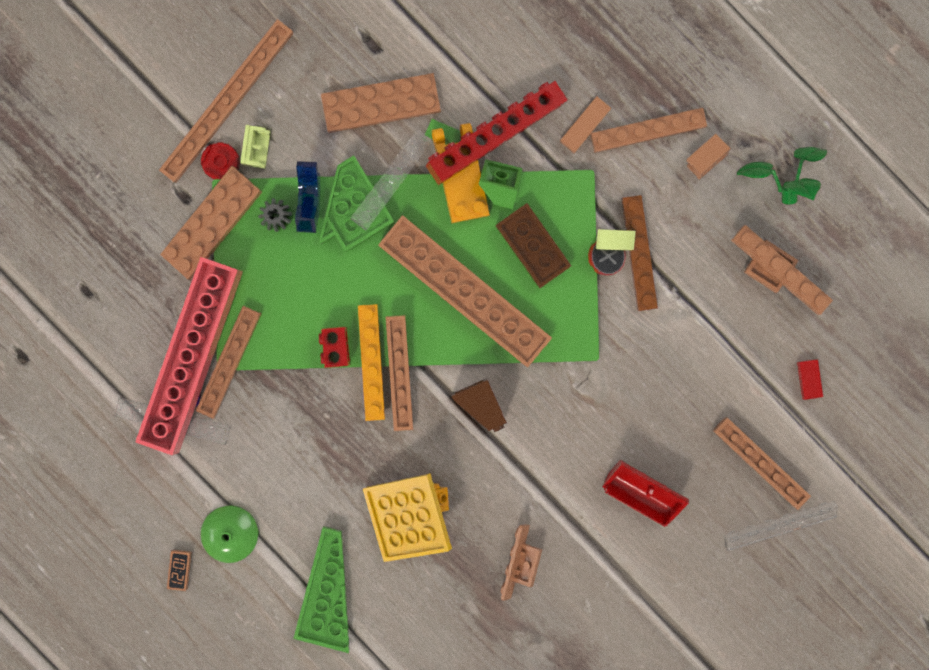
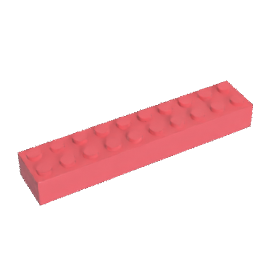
[135,257,243,455]

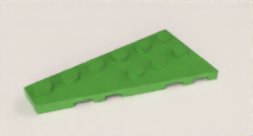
[293,526,350,653]

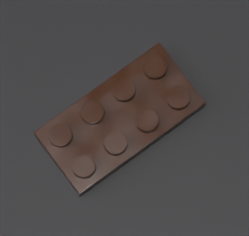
[495,203,571,289]

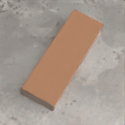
[560,96,611,153]

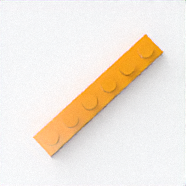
[358,304,385,421]

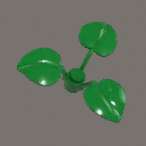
[737,147,827,205]

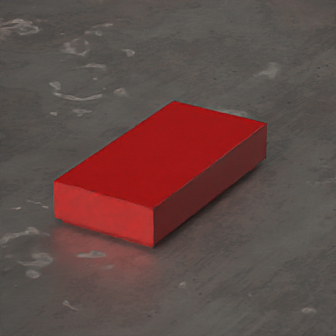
[797,359,823,400]

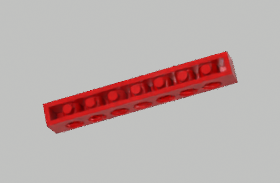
[426,81,568,186]

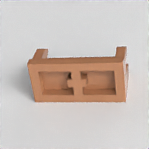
[686,134,731,180]

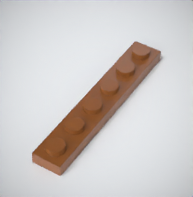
[621,195,658,311]

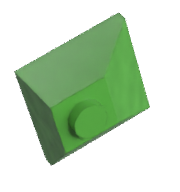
[479,159,523,209]

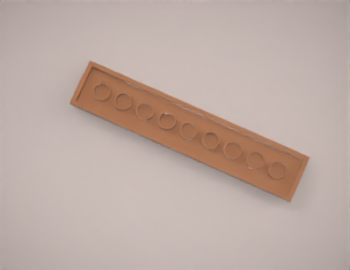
[378,215,552,368]

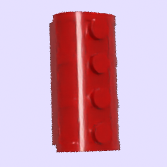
[602,460,689,527]

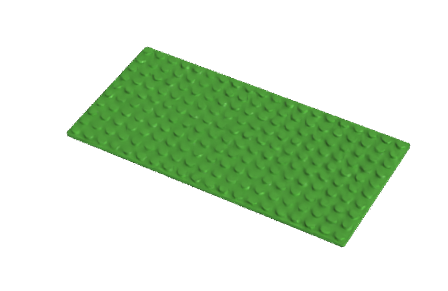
[212,170,599,370]

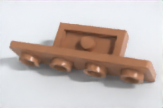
[500,524,542,601]

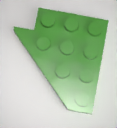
[319,156,395,252]

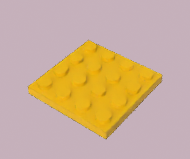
[363,473,452,562]

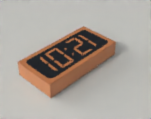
[167,550,192,591]

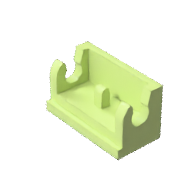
[240,125,271,169]

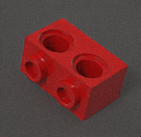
[319,327,350,368]

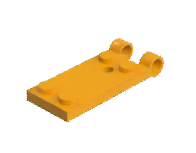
[432,123,490,224]

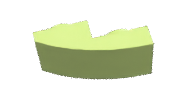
[596,229,636,250]

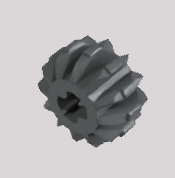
[258,199,292,232]

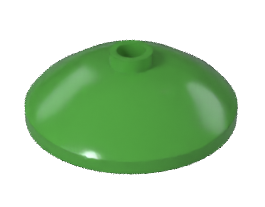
[201,505,258,563]

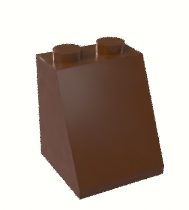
[452,378,507,432]

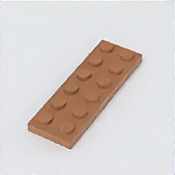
[321,73,441,133]
[160,166,262,280]

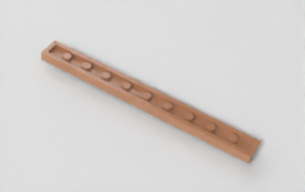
[159,19,294,183]

